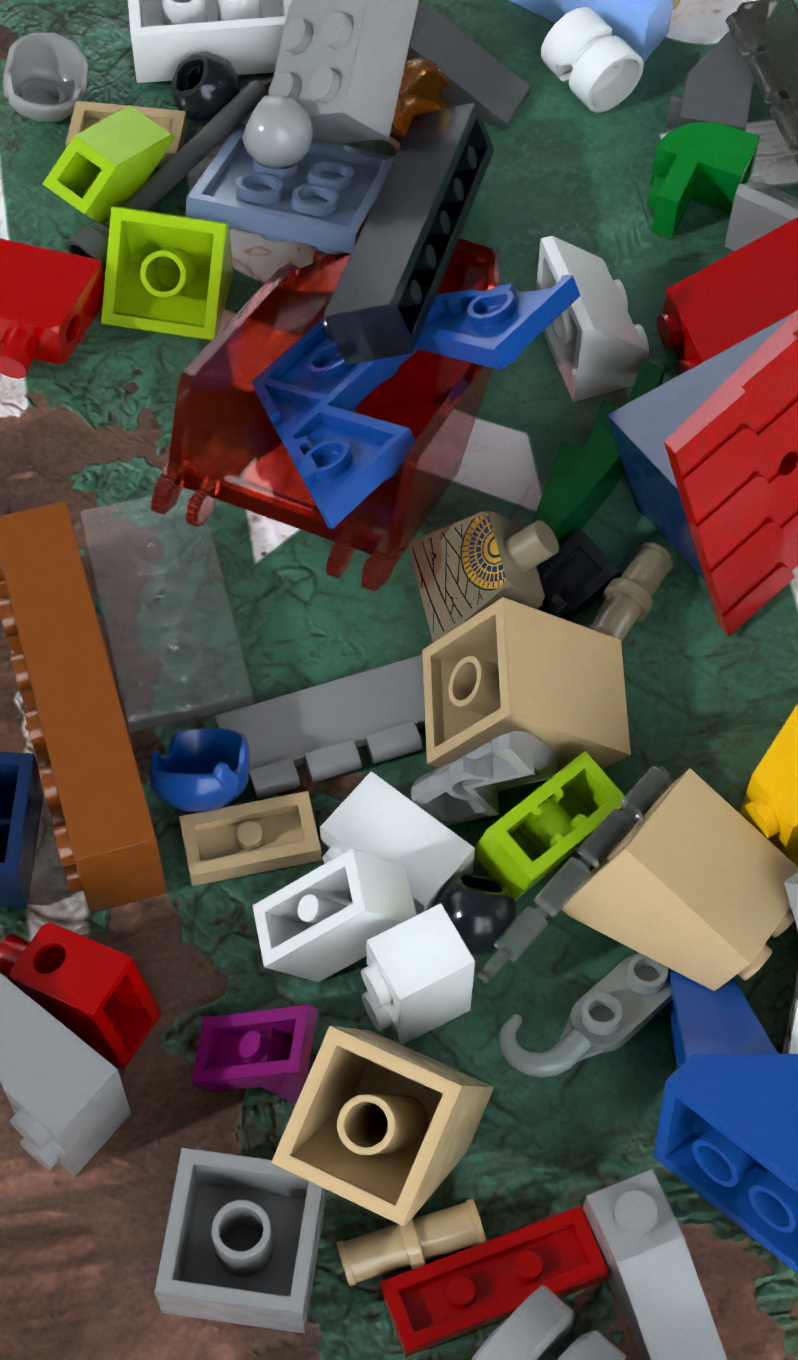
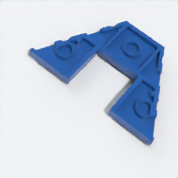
[251,275,581,529]

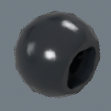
[171,52,240,125]
[433,873,517,955]

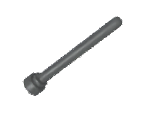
[66,80,267,271]

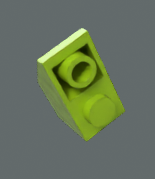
[42,105,176,224]

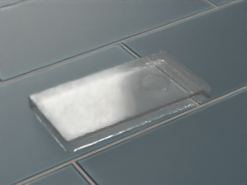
[80,486,254,732]

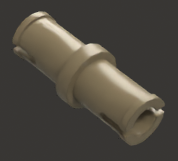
[587,542,674,643]

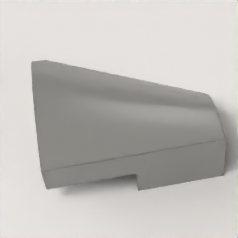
[411,731,558,826]

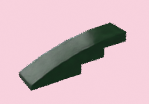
[532,360,666,546]

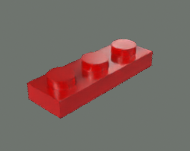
[380,1205,609,1357]

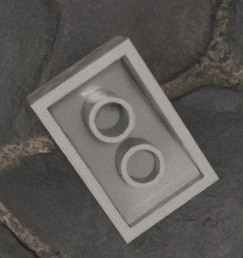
[0,973,131,1177]

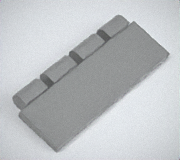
[215,655,425,800]

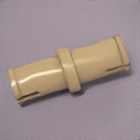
[336,1198,486,1287]

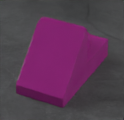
[191,1004,318,1103]

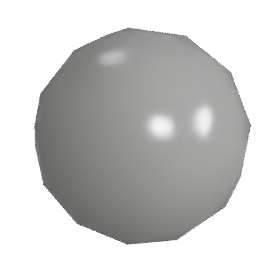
[242,95,313,168]

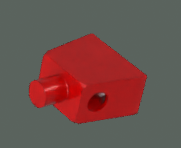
[0,238,105,379]
[0,922,162,1070]

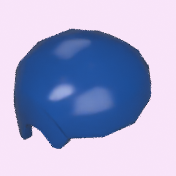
[149,728,249,813]

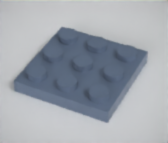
[186,124,395,254]

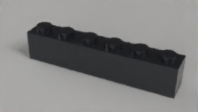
[323,102,494,365]

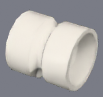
[541,7,644,113]

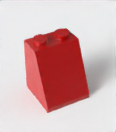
[657,217,798,375]

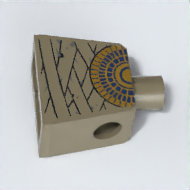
[408,511,559,642]

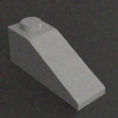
[583,1169,727,1360]

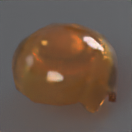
[389,57,451,144]

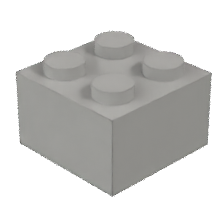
[154,1148,327,1334]

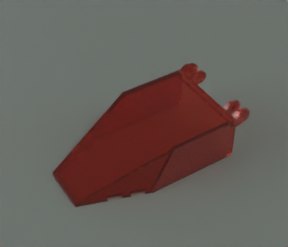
[151,238,500,591]

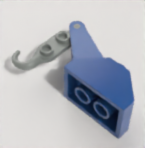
[499,953,798,1274]

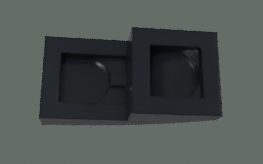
[536,528,622,621]

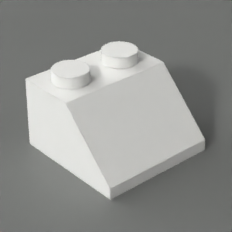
[536,236,649,402]

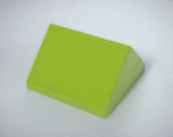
[101,206,233,341]

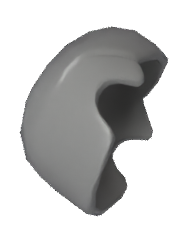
[3,32,89,122]

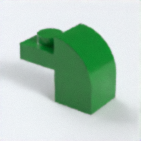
[647,122,760,239]

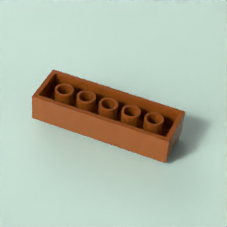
[0,501,167,914]

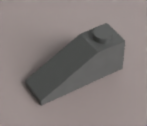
[666,2,767,131]
[400,3,530,131]

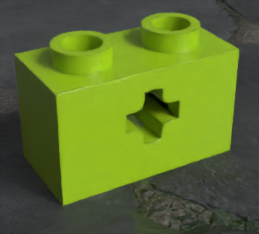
[474,751,629,901]

